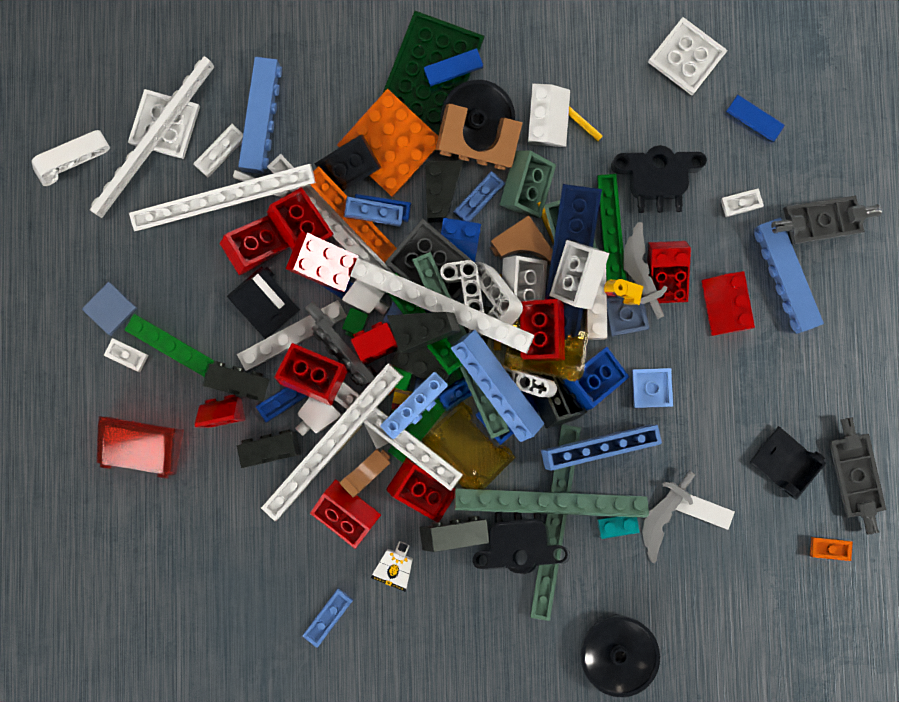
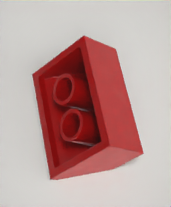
[267,187,334,251]
[701,271,755,336]
[520,299,565,361]
[310,479,381,549]

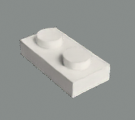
[720,188,764,217]
[104,338,149,372]

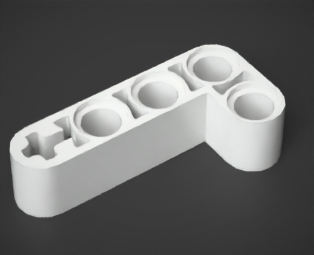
[32,130,110,186]
[440,260,484,336]
[476,262,523,325]
[501,364,557,397]

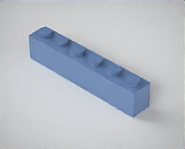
[238,57,282,175]
[754,217,824,334]
[451,330,545,442]
[541,424,662,470]

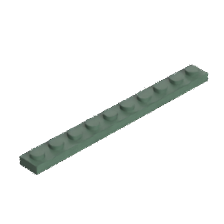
[413,252,509,439]
[530,424,581,621]
[455,489,649,518]

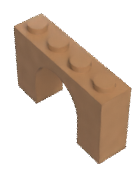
[435,104,523,170]

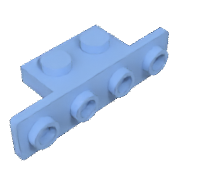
[380,372,448,439]

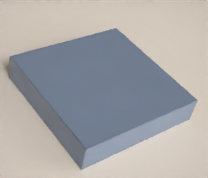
[82,282,138,336]
[607,295,650,337]

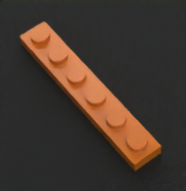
[311,166,397,263]

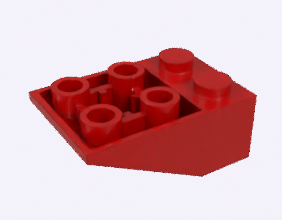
[647,241,691,303]

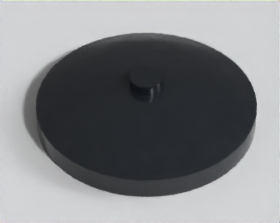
[440,80,515,151]
[580,616,660,697]

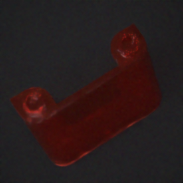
[96,416,184,479]

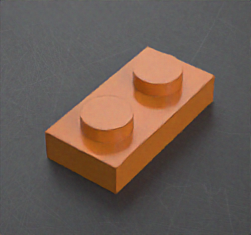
[810,537,853,561]

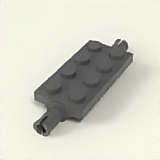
[771,195,882,245]
[304,301,378,386]
[829,417,886,535]

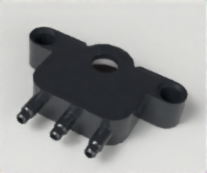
[611,145,707,213]
[472,512,570,574]

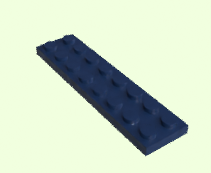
[545,184,602,343]

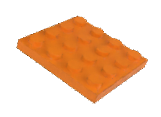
[337,89,438,197]

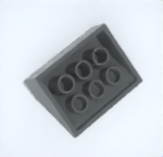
[385,219,481,301]

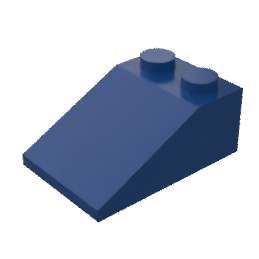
[441,218,481,262]
[563,347,629,411]

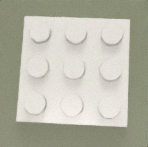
[648,17,728,96]
[128,89,200,159]

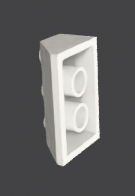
[528,84,570,147]
[549,240,609,310]
[502,256,547,317]

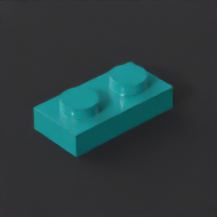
[597,516,640,539]

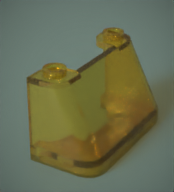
[504,319,589,381]
[422,401,516,490]

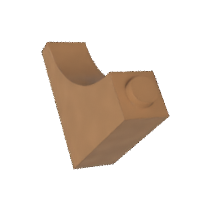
[489,215,553,265]
[340,449,391,497]

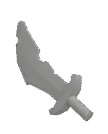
[624,222,667,319]
[642,470,696,563]

